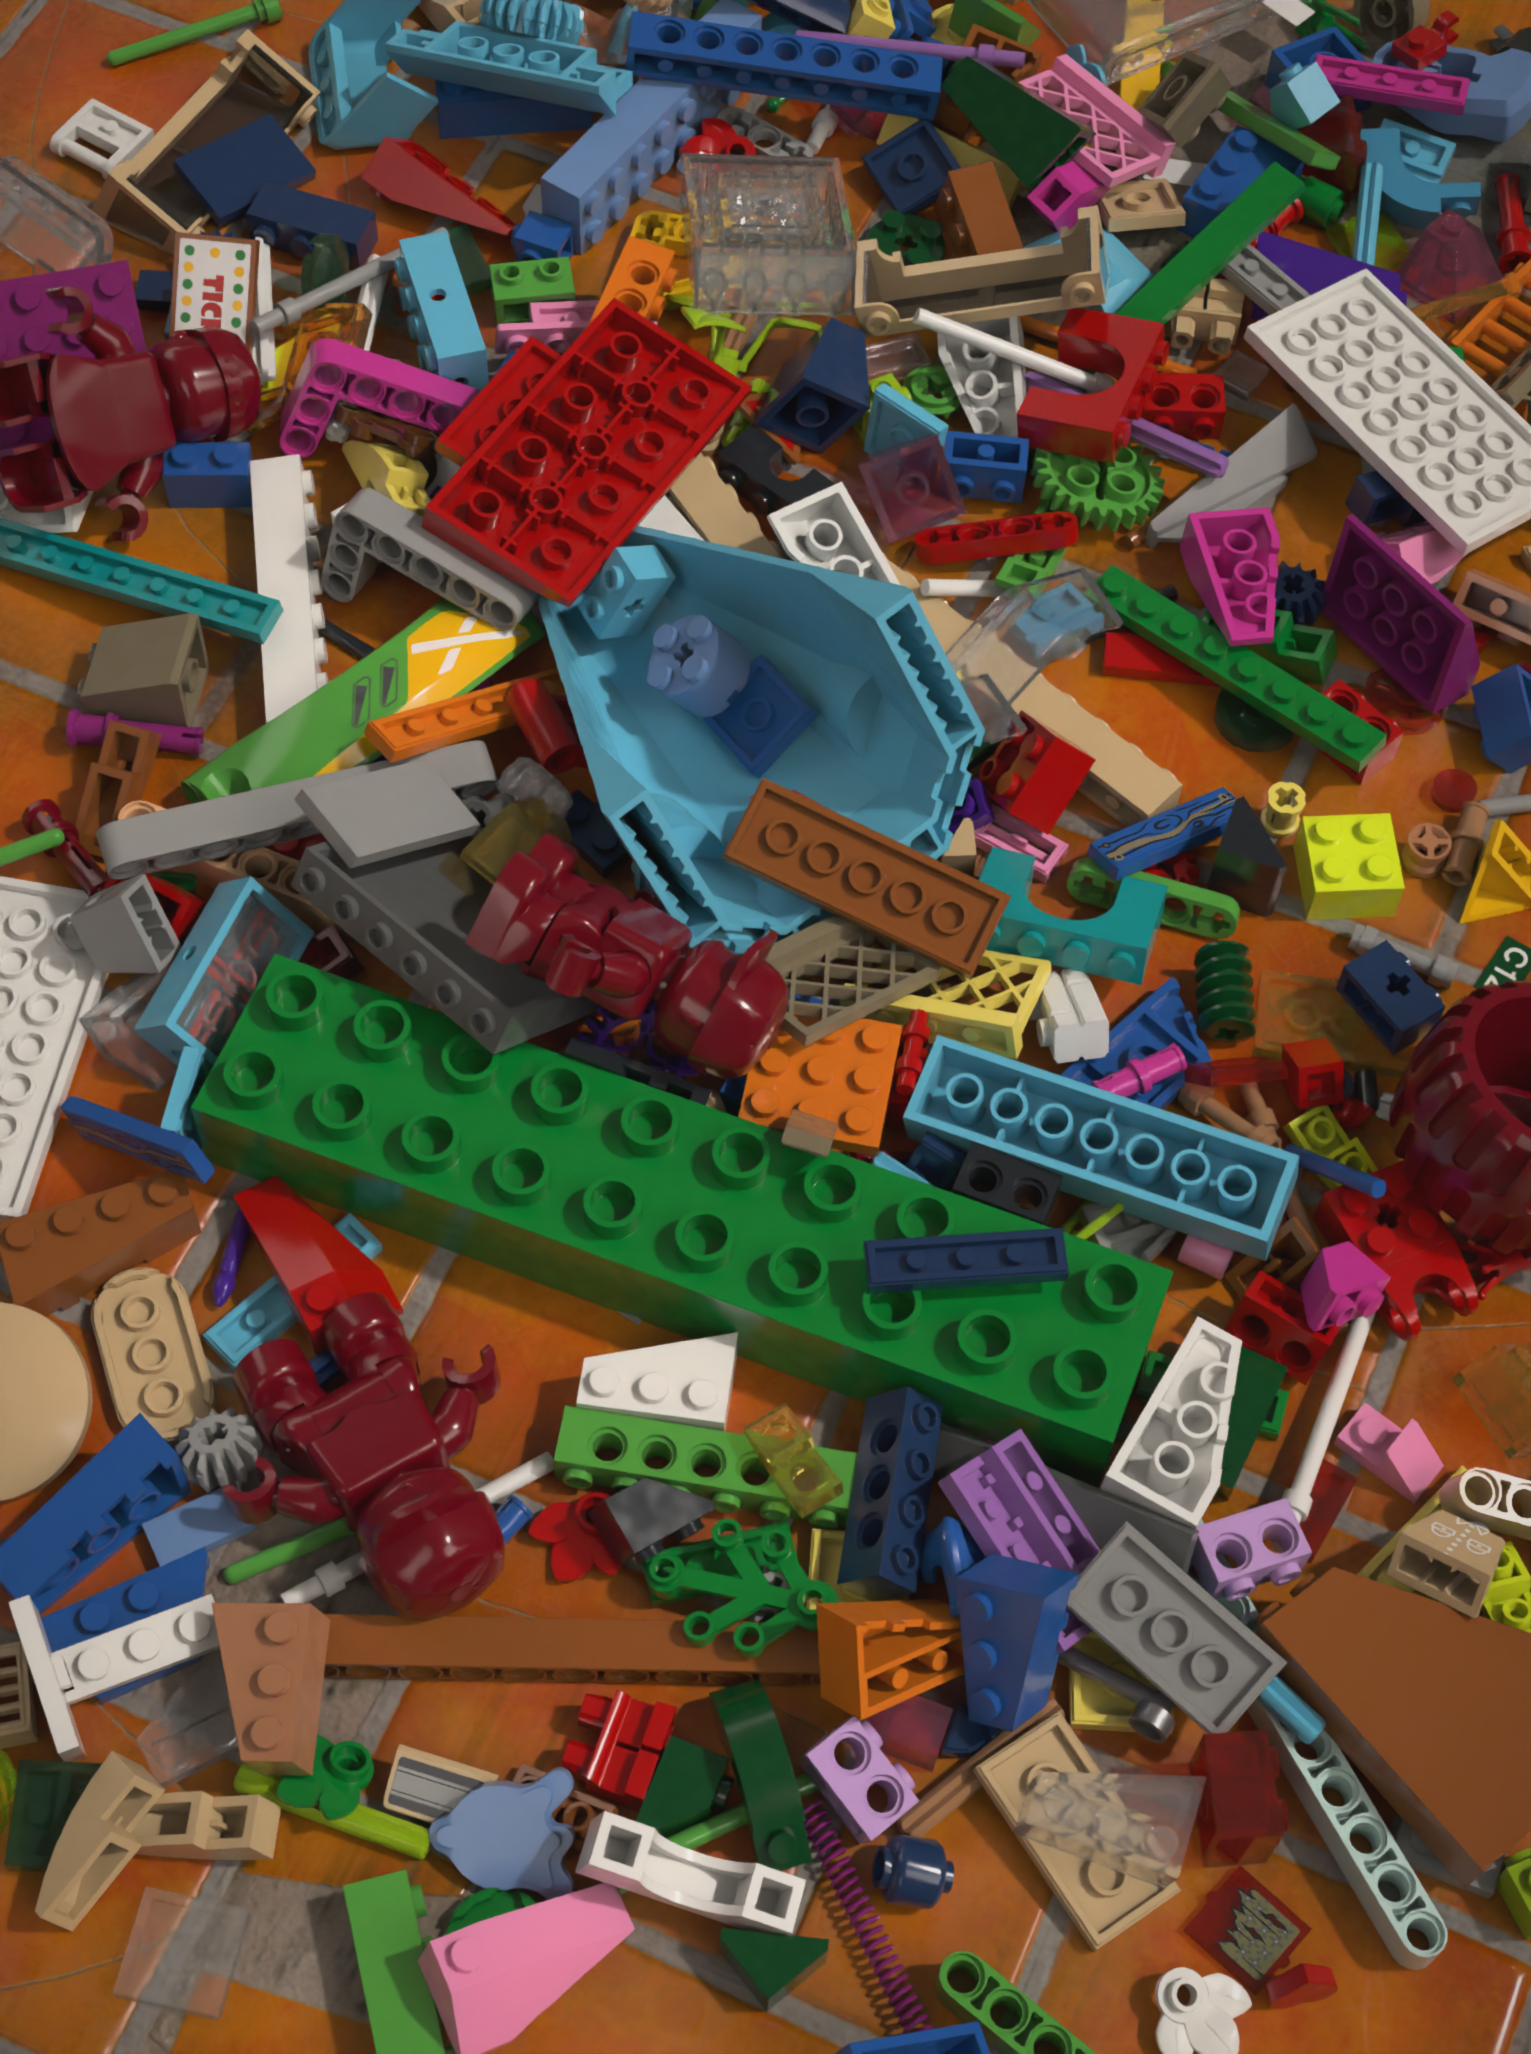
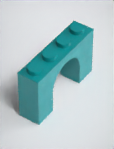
[979,847,1168,985]

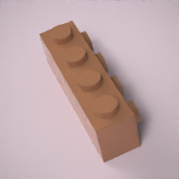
[1453,568,1531,647]

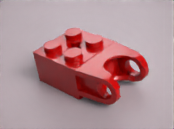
[1313,1159,1479,1341]

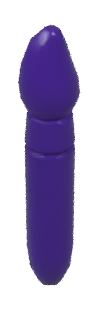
[213,1208,250,1307]

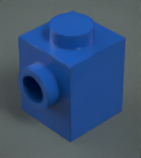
[511,210,575,262]

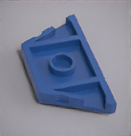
[1060,977,1212,1110]
[41,1547,210,1704]

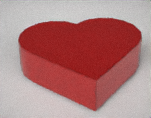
[1265,1963,1338,2009]

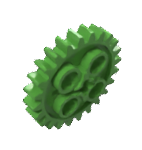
[1030,440,1165,532]

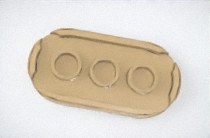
[91,1267,216,1448]

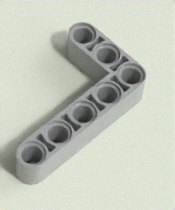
[321,488,538,631]

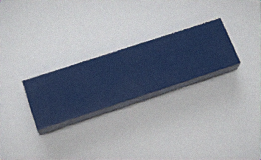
[863,1228,1069,1294]

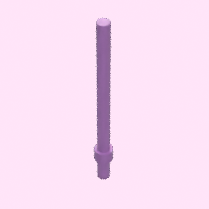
[796,30,1026,68]

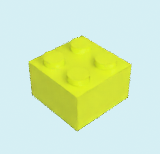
[1293,813,1405,920]

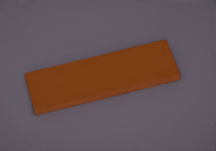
[722,778,1011,980]

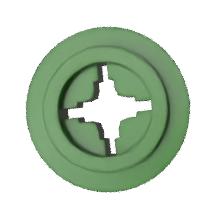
[903,365,962,419]

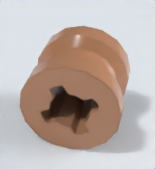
[1400,823,1452,879]

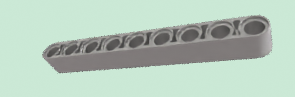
[96,740,499,879]

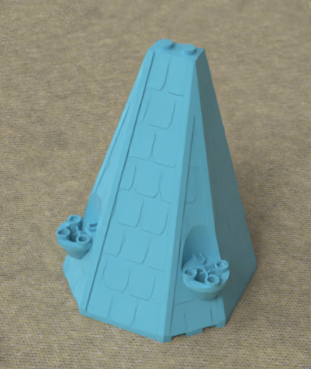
[537,526,985,954]

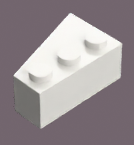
[576,1332,738,1431]

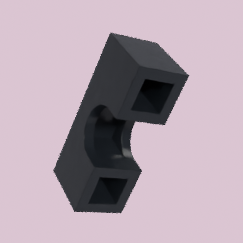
[718,425,835,515]

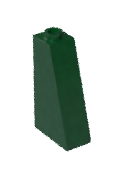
[941,56,1096,190]

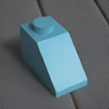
[1270,62,1340,130]

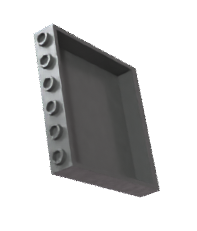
[290,795,598,1054]

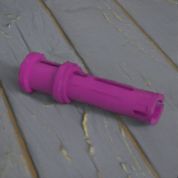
[66,708,204,755]

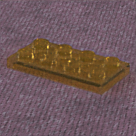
[1252,969,1443,1078]

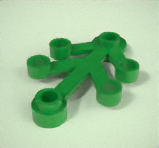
[645,1518,839,1658]

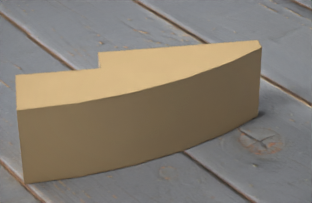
[35,1751,165,1932]
[131,1791,281,1860]

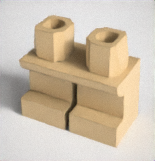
[1164,278,1245,355]

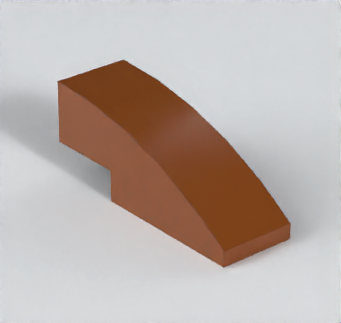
[75,720,162,858]

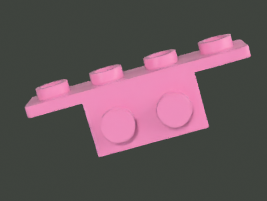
[494,300,658,354]

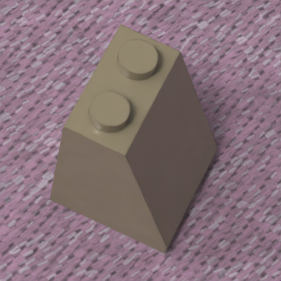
[77,613,210,727]

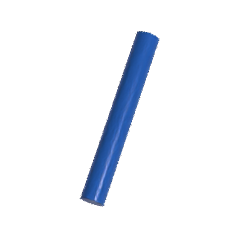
[1284,1144,1386,1198]

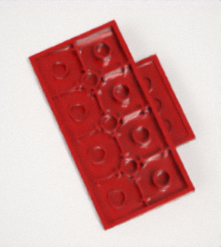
[421,298,752,608]

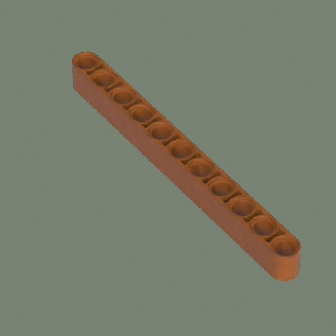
[324,1614,821,1687]

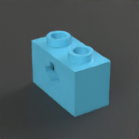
[578,545,676,639]

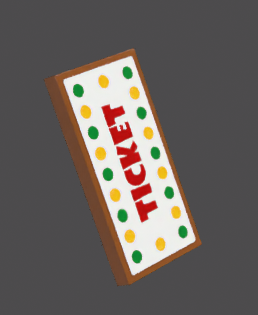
[169,232,260,356]

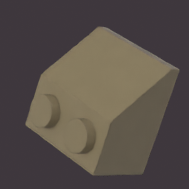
[1137,50,1232,149]

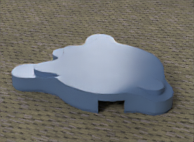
[429,1767,575,1900]

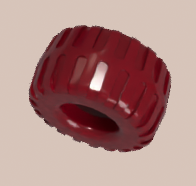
[1389,981,1531,1260]

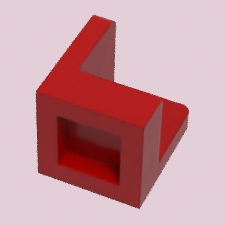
[1281,1038,1344,1109]

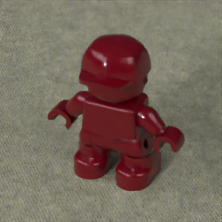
[0,286,261,541]
[465,832,789,1079]
[221,1292,505,1620]

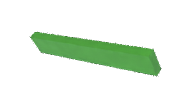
[1160,60,1341,171]

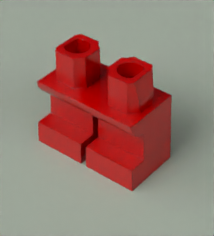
[561,1689,677,1812]

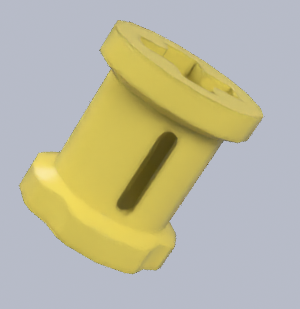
[1260,782,1306,838]

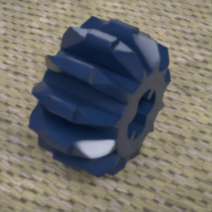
[1275,561,1327,627]

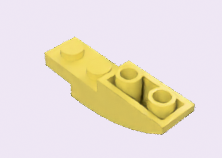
[342,440,431,517]

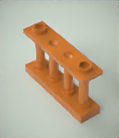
[1445,259,1531,417]

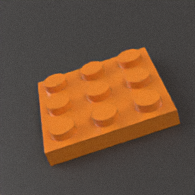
[738,1015,903,1157]

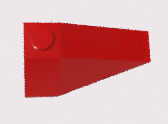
[361,137,517,236]
[233,1176,404,1355]

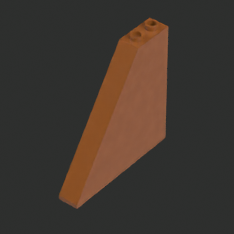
[1254,1567,1531,1889]

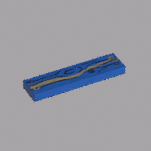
[1087,787,1237,881]
[59,1096,215,1184]

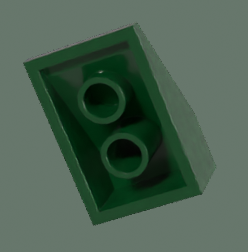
[1215,1346,1288,1500]

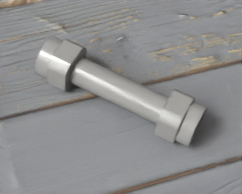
[1348,923,1460,989]

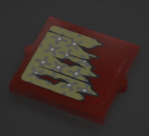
[1183,1865,1312,1996]

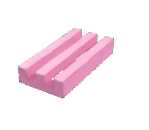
[974,804,1069,884]

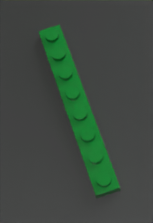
[1086,565,1387,773]

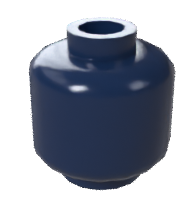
[872,1834,954,1909]

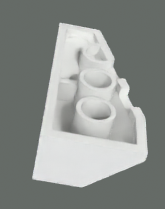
[937,316,1026,438]
[767,481,900,585]
[1100,1317,1242,1529]

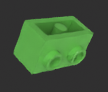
[489,256,575,326]

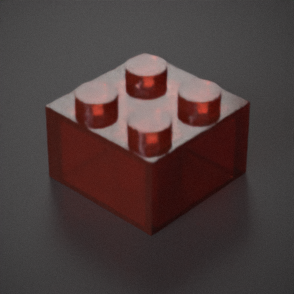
[1188,1730,1289,1868]

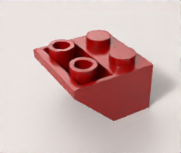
[978,710,1096,835]

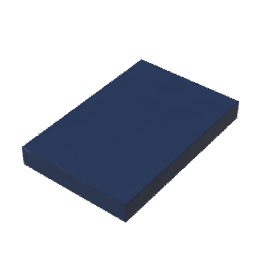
[173,114,316,226]

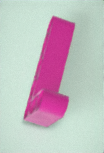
[280,338,481,458]

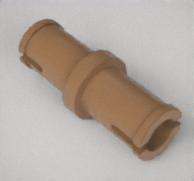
[1442,801,1490,886]

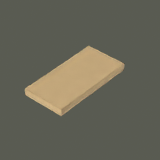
[972,1711,1181,1952]

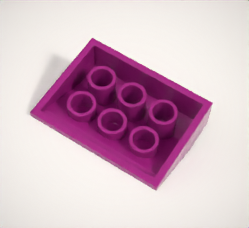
[1322,514,1480,714]

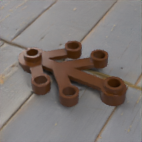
[334,403,441,462]

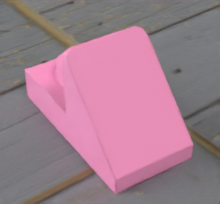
[1334,1402,1444,1504]

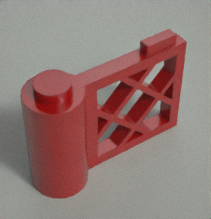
[506,678,588,775]

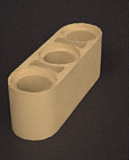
[1439,1467,1531,1541]

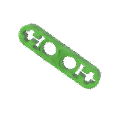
[1067,857,1240,939]

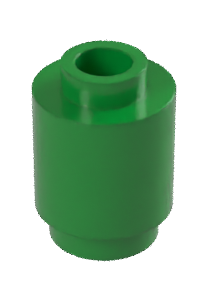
[1298,175,1347,228]

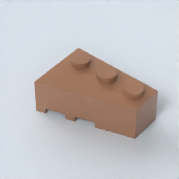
[211,1603,330,1776]

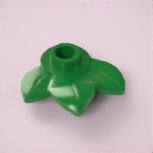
[276,1735,374,1820]

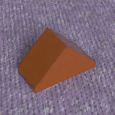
[1225,1217,1320,1299]

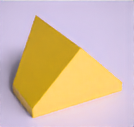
[1459,819,1531,924]

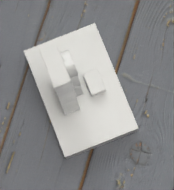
[8,1593,220,1765]

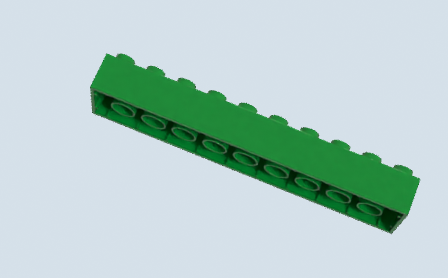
[191,954,1174,1488]

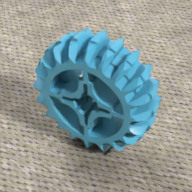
[479,0,585,45]

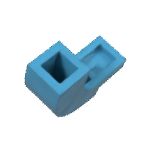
[1358,128,1481,230]

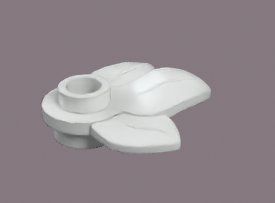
[1155,1967,1252,2054]

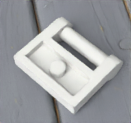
[49,98,154,180]

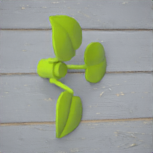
[665,294,822,377]

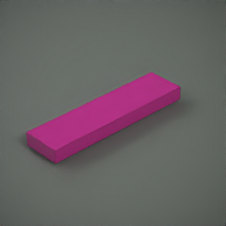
[1315,54,1470,116]

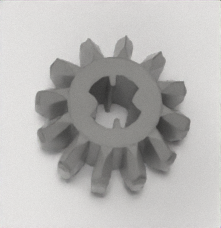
[175,1406,264,1493]

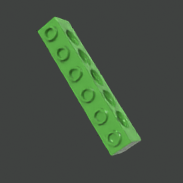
[554,1405,858,1530]

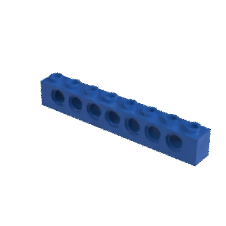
[625,11,943,120]

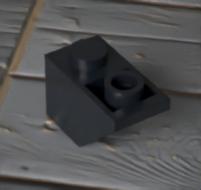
[588,1478,716,1566]

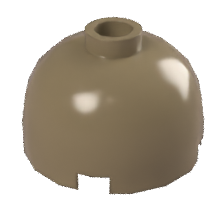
[1353,0,1431,49]

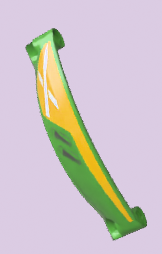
[180,598,546,804]

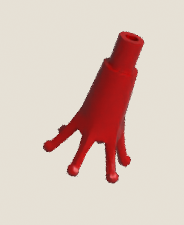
[1455,1238,1531,1301]

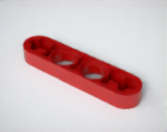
[915,511,1079,565]

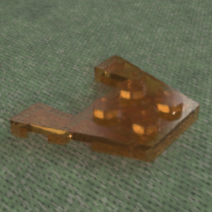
[246,303,373,434]

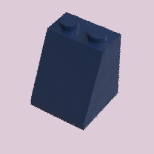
[754,317,871,454]

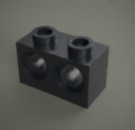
[952,1142,1063,1226]

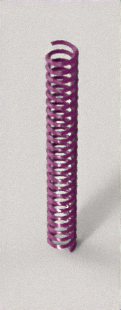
[803,1800,933,2034]

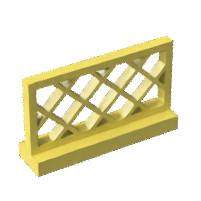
[839,939,1052,1059]

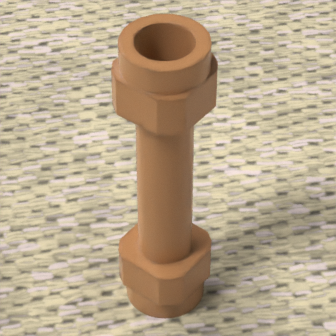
[1178,1079,1282,1149]

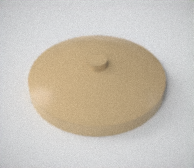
[0,1302,93,1503]

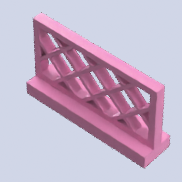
[1018,54,1176,188]

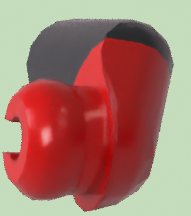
[1332,1069,1379,1129]

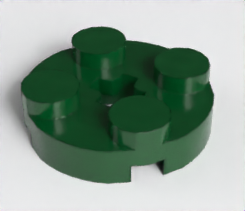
[867,210,945,266]

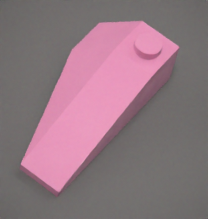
[1375,520,1468,584]
[418,1883,635,2054]

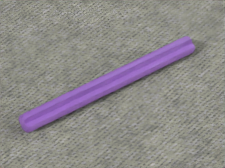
[1025,371,1229,478]

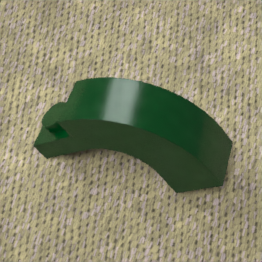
[709,1679,812,1871]

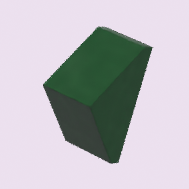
[719,1928,829,2011]

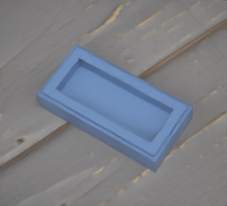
[142,1482,256,1567]

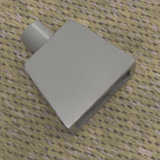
[65,874,182,974]

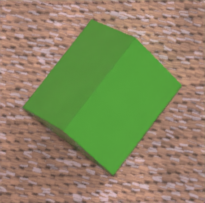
[948,0,1042,47]

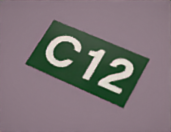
[1474,935,1531,988]

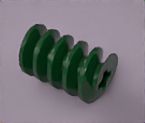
[1194,940,1256,1043]

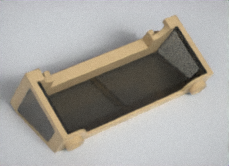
[91,29,320,256]
[854,205,1109,338]

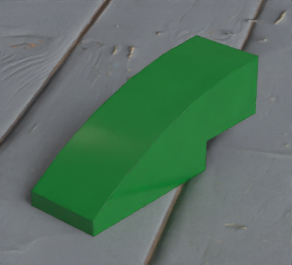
[1202,609,1338,685]

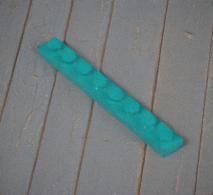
[0,518,284,644]

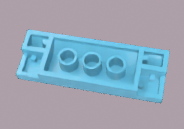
[385,21,633,116]

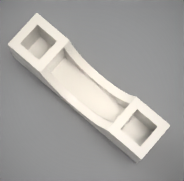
[575,1811,806,1935]

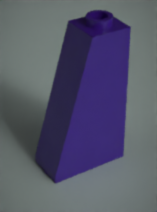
[1250,232,1407,320]

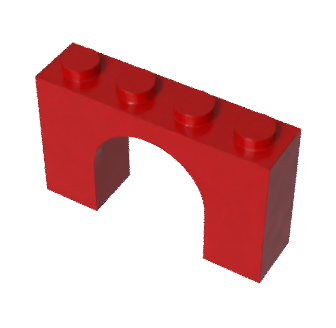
[1017,308,1169,463]

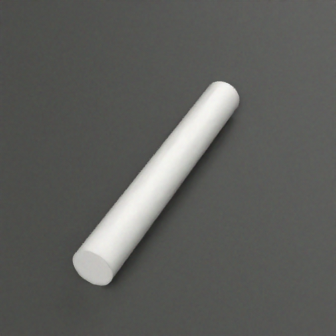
[920,579,1030,598]

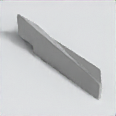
[1145,403,1318,548]

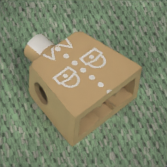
[1386,1510,1506,1619]

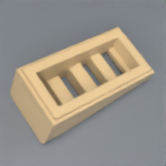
[0,1641,39,1749]

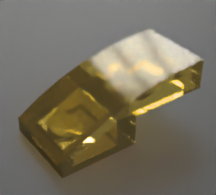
[743,1403,844,1518]

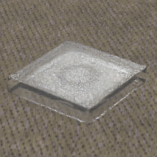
[113,1886,251,2021]

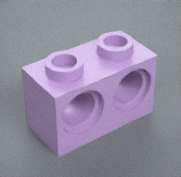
[1191,1498,1312,1601]
[796,1716,919,1844]

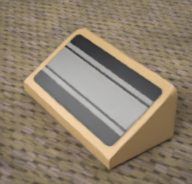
[383,1744,499,1823]

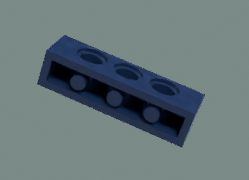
[837,1386,943,1601]

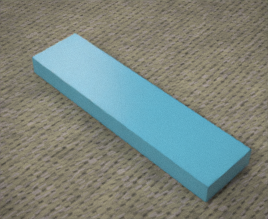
[203,1213,383,1371]

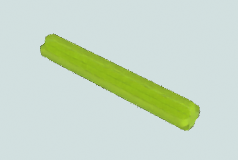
[233,1764,432,1859]

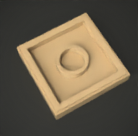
[1094,178,1186,233]

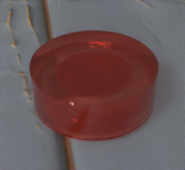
[1431,768,1477,813]

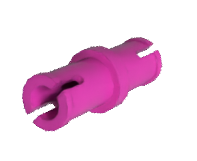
[1091,1043,1187,1097]

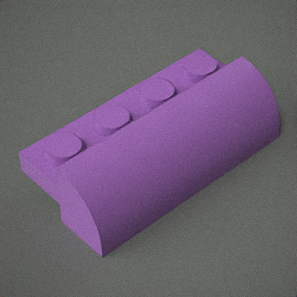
[937,1429,1101,1654]

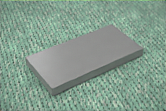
[294,759,480,868]
[1066,1521,1287,1742]

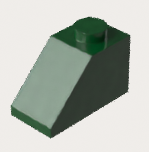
[635,1735,735,1838]

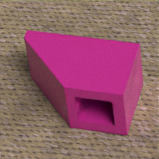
[1027,160,1112,232]
[1300,1241,1391,1332]

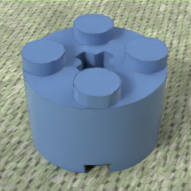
[647,615,750,717]

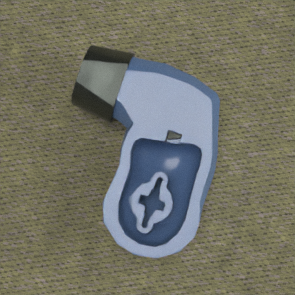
[1372,27,1531,144]

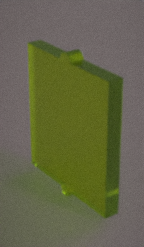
[1325,210,1415,270]

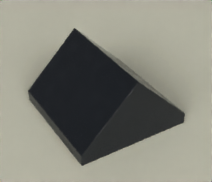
[1207,796,1287,917]

